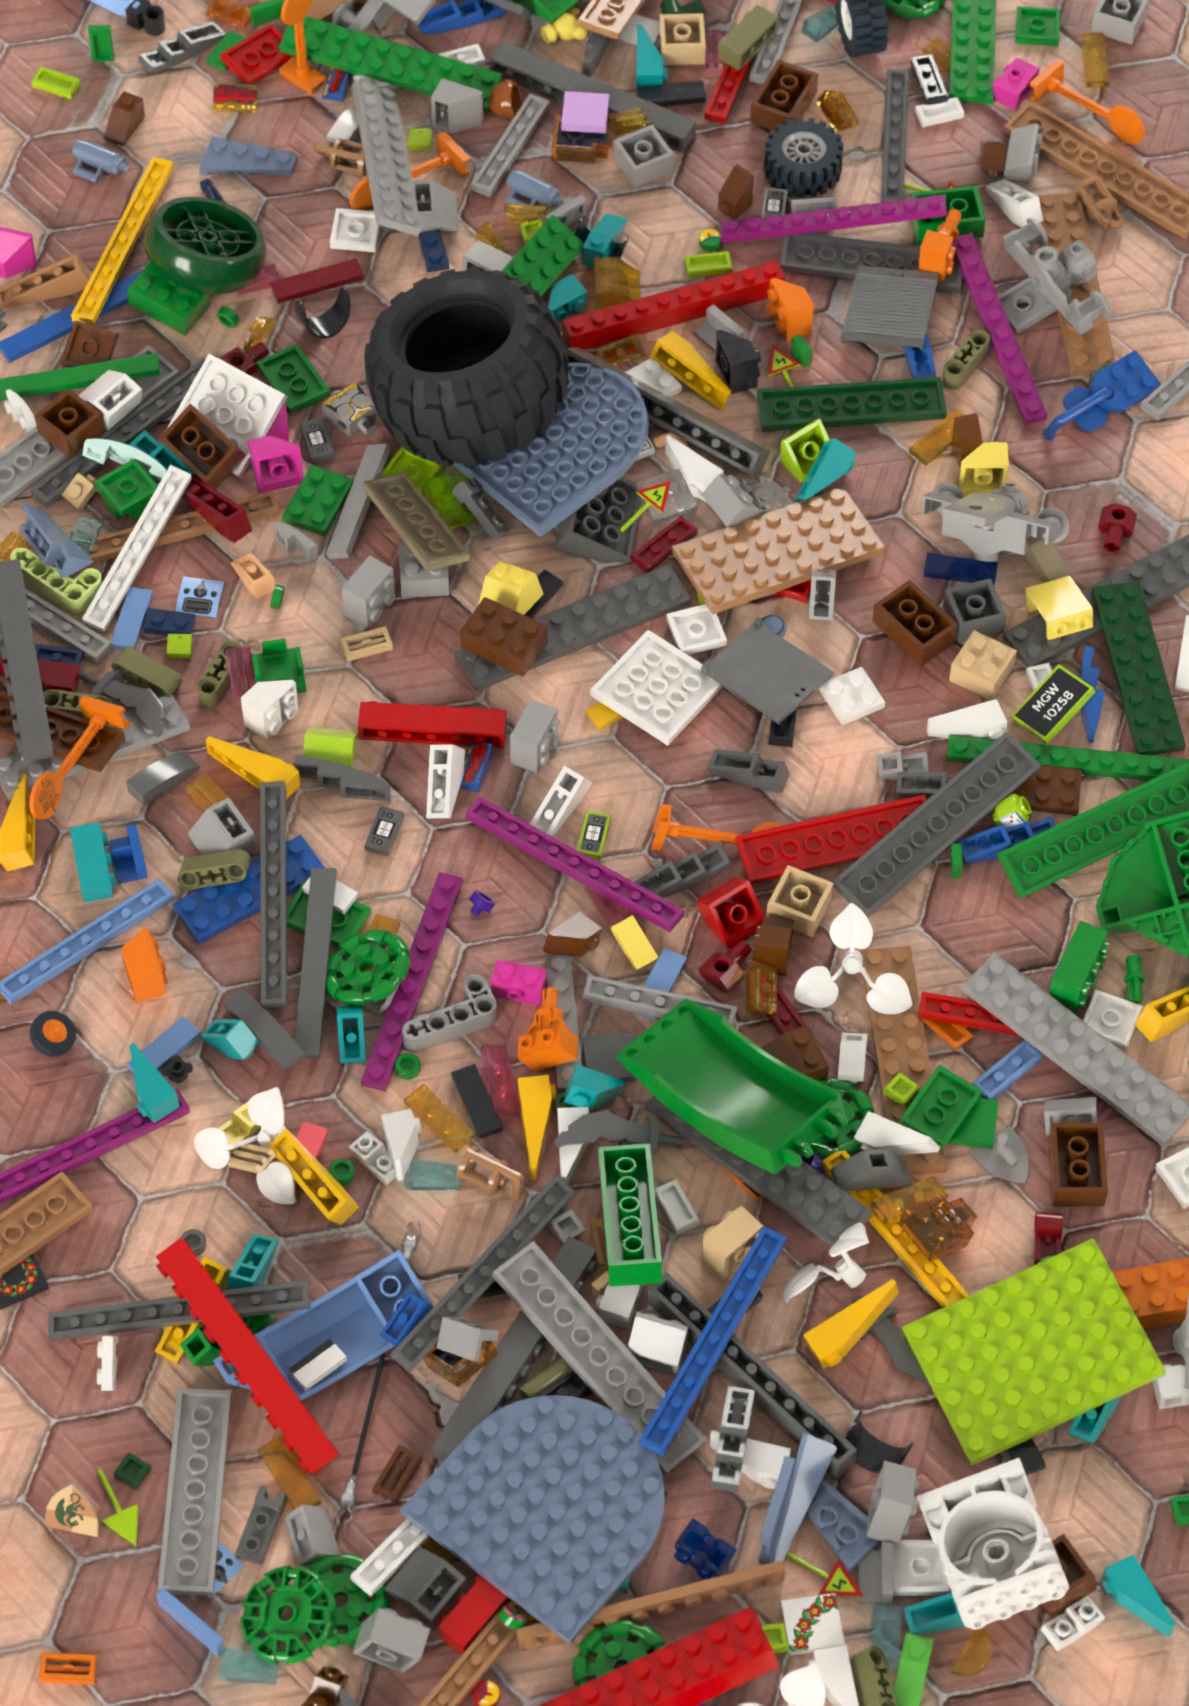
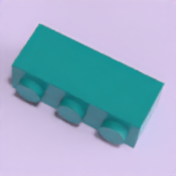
[70,822,116,903]

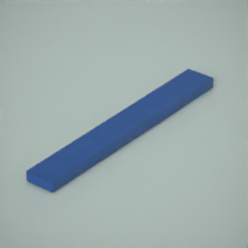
[0,270,143,363]

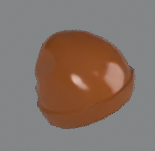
[488,79,522,119]

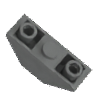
[831,1149,913,1192]

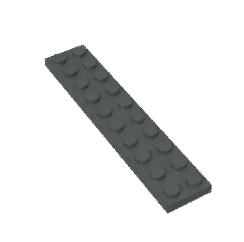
[1003,534,1189,667]
[455,564,691,692]
[832,732,1042,918]
[645,1096,872,1247]

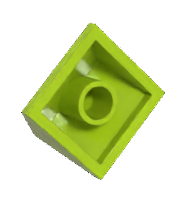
[780,419,830,482]
[303,727,358,767]

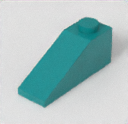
[636,25,667,90]
[583,213,628,271]
[794,438,857,502]
[129,1043,180,1123]
[227,1233,278,1290]
[1068,1395,1123,1444]
[1101,1554,1175,1637]

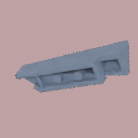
[21,503,93,578]
[758,1433,837,1564]

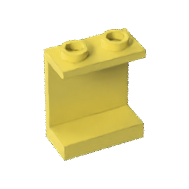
[1026,576,1093,640]

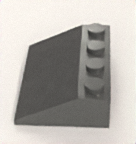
[555,477,643,563]

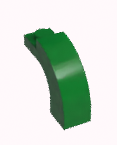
[180,1313,276,1366]

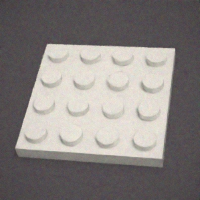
[166,354,288,478]
[590,630,723,746]

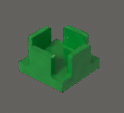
[95,459,158,522]
[251,638,307,693]

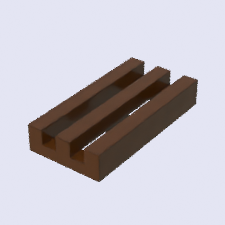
[372,1444,423,1504]

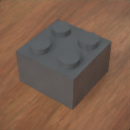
[943,578,1006,643]

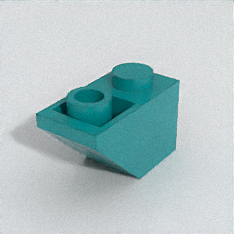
[548,274,588,322]

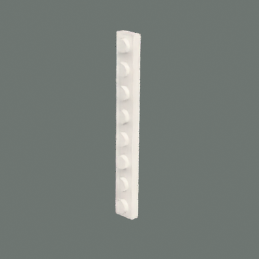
[82,465,192,632]

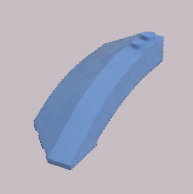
[213,1250,434,1401]

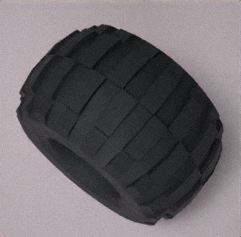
[364,267,568,467]

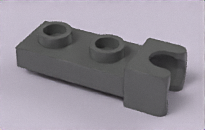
[452,478,509,539]
[235,1485,287,1566]

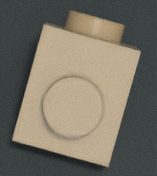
[62,472,102,510]

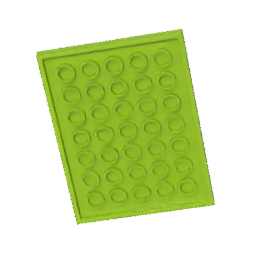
[901,1238,1166,1466]

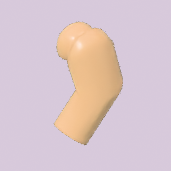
[653,431,688,448]

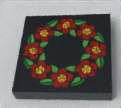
[0,1254,49,1310]

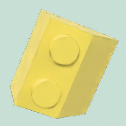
[958,442,1009,494]
[478,561,543,615]

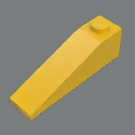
[650,331,731,410]
[206,737,300,799]
[0,774,35,872]
[1135,986,1189,1042]
[518,1075,556,1181]
[267,1128,359,1225]
[154,1256,231,1364]
[803,1279,899,1369]

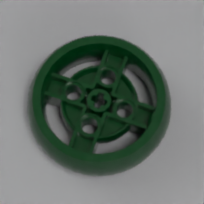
[144,197,266,294]

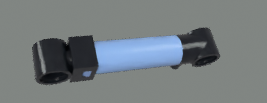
[89,0,166,36]

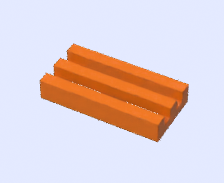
[39,1653,98,1685]

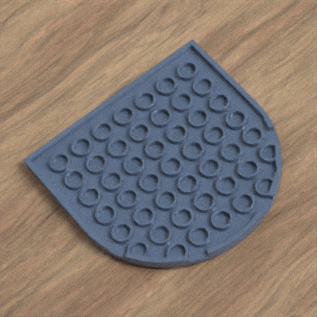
[453,363,649,537]
[400,1395,665,1645]

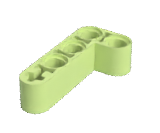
[10,548,102,615]

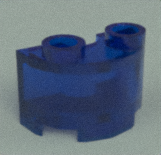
[674,1518,737,1580]

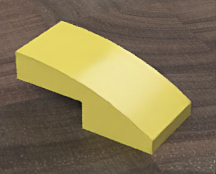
[219,1101,261,1153]

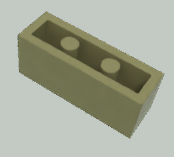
[717,5,778,71]

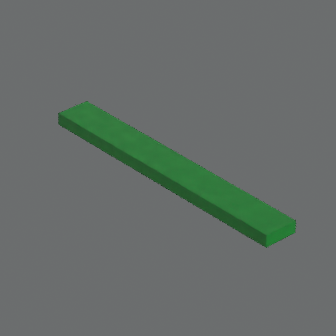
[0,353,160,401]

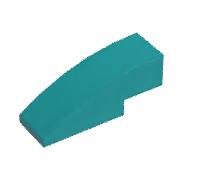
[129,430,197,476]
[904,1592,965,1635]

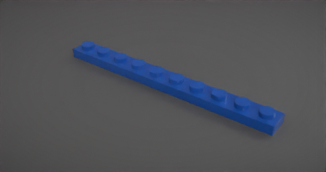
[639,1226,787,1457]

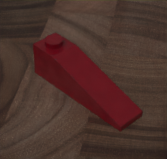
[182,473,252,543]
[0,654,81,692]

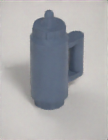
[72,139,130,184]
[506,169,564,215]

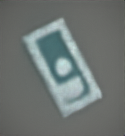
[801,5,838,42]
[405,1159,460,1190]
[872,1605,901,1666]
[218,1647,278,1684]

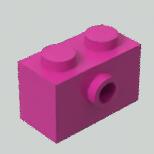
[992,57,1039,111]
[491,959,547,1006]

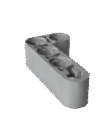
[402,974,497,1053]

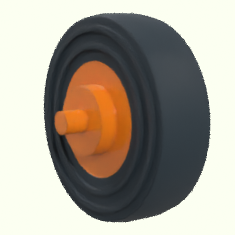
[29,1011,76,1057]

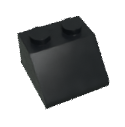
[715,330,761,394]

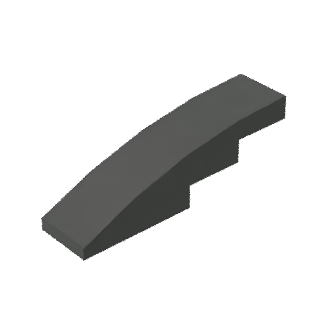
[138,21,226,74]
[582,30,609,77]
[294,755,391,802]
[896,772,952,800]
[634,843,732,899]
[223,989,305,1070]
[711,1386,755,1492]

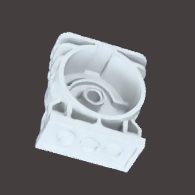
[916,1458,1069,1629]

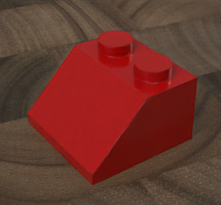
[695,877,765,948]

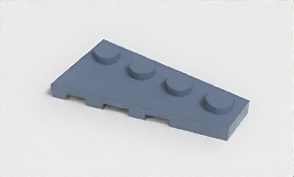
[199,136,298,176]
[806,1479,882,1573]

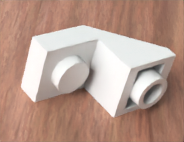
[838,1033,868,1084]

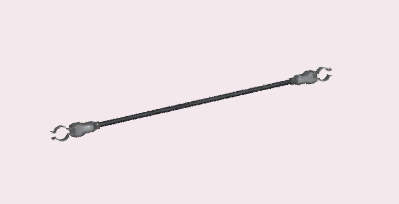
[336,1219,421,1529]

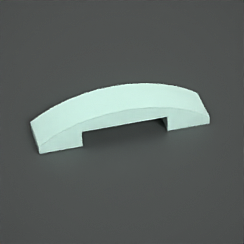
[82,439,167,485]

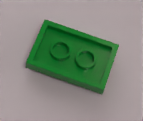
[256,344,331,415]
[282,465,354,537]
[287,881,371,948]
[899,1065,983,1151]

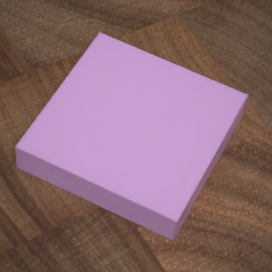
[561,91,609,133]

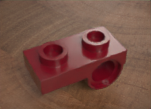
[1034,1212,1063,1265]

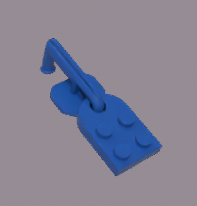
[1043,350,1161,440]

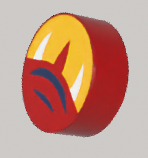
[472,1680,500,1706]

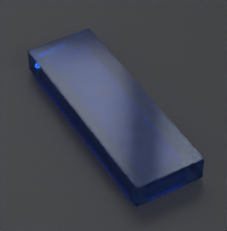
[924,553,998,586]

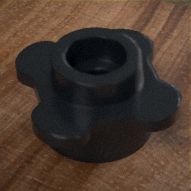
[162,1055,193,1083]

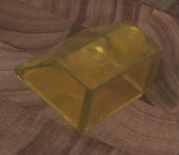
[594,257,641,310]

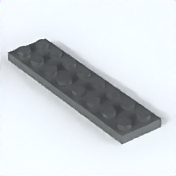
[780,233,963,293]

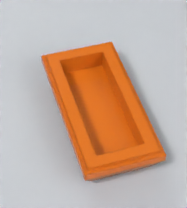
[922,1019,973,1051]

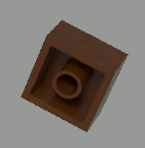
[35,389,104,458]
[1040,1534,1096,1618]

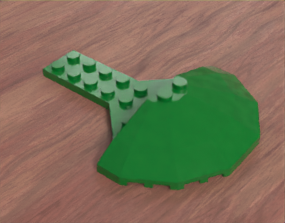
[1095,811,1189,958]

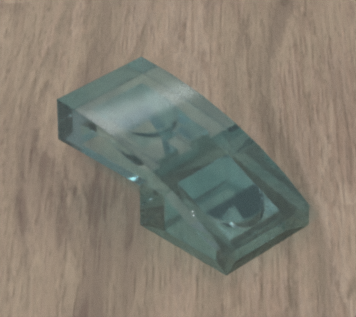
[70,515,102,556]

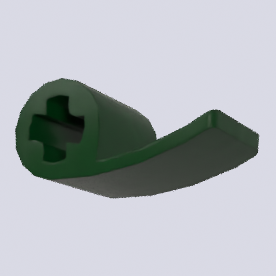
[660,0,706,17]

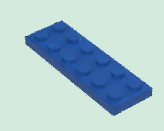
[172,835,325,945]

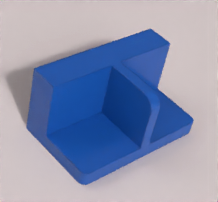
[109,824,148,884]

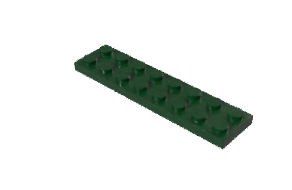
[757,377,947,431]
[1091,581,1186,755]

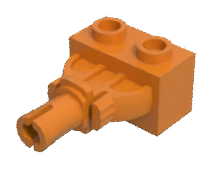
[918,209,961,282]
[517,987,579,1072]

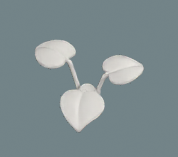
[794,903,913,1014]
[194,1087,297,1205]
[784,1223,869,1305]
[736,1662,826,1706]

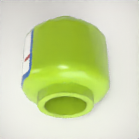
[993,794,1031,828]

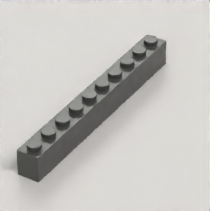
[490,41,696,154]
[566,347,770,475]
[0,559,54,762]
[433,1236,598,1462]
[648,1272,857,1480]

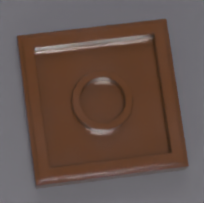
[61,320,119,367]

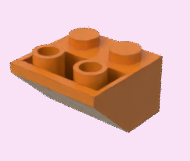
[767,278,814,342]
[121,927,168,1003]

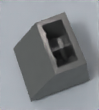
[384,1547,466,1625]

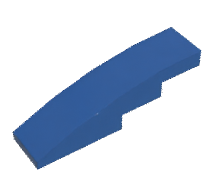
[418,0,506,34]
[903,334,937,379]
[1080,646,1105,743]
[957,817,1055,863]

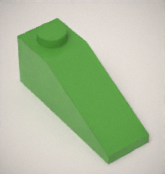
[894,1633,934,1706]

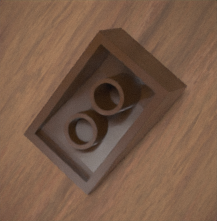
[761,1025,829,1080]

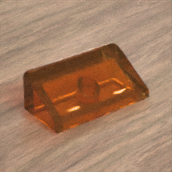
[206,0,251,29]

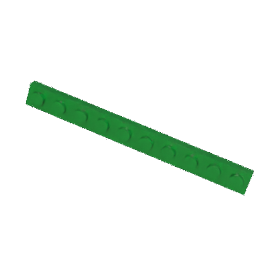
[946,735,1189,781]

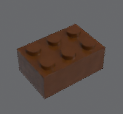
[750,59,818,131]
[159,404,247,489]
[873,580,959,666]
[460,597,547,677]
[1048,1123,1108,1206]

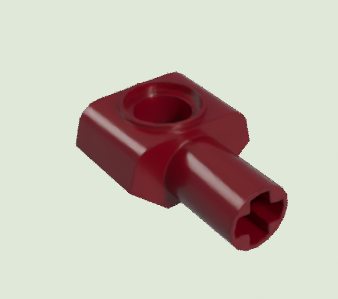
[219,342,270,376]
[1098,504,1137,553]
[699,940,752,993]

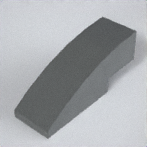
[707,749,790,793]
[126,751,200,806]

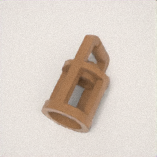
[313,138,367,176]
[1075,175,1125,229]
[457,1145,524,1200]

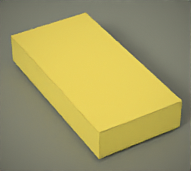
[610,915,659,972]

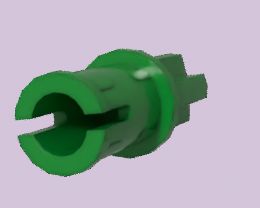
[1124,955,1145,1004]

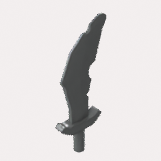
[80,669,164,737]
[554,1110,684,1156]
[852,1295,927,1381]

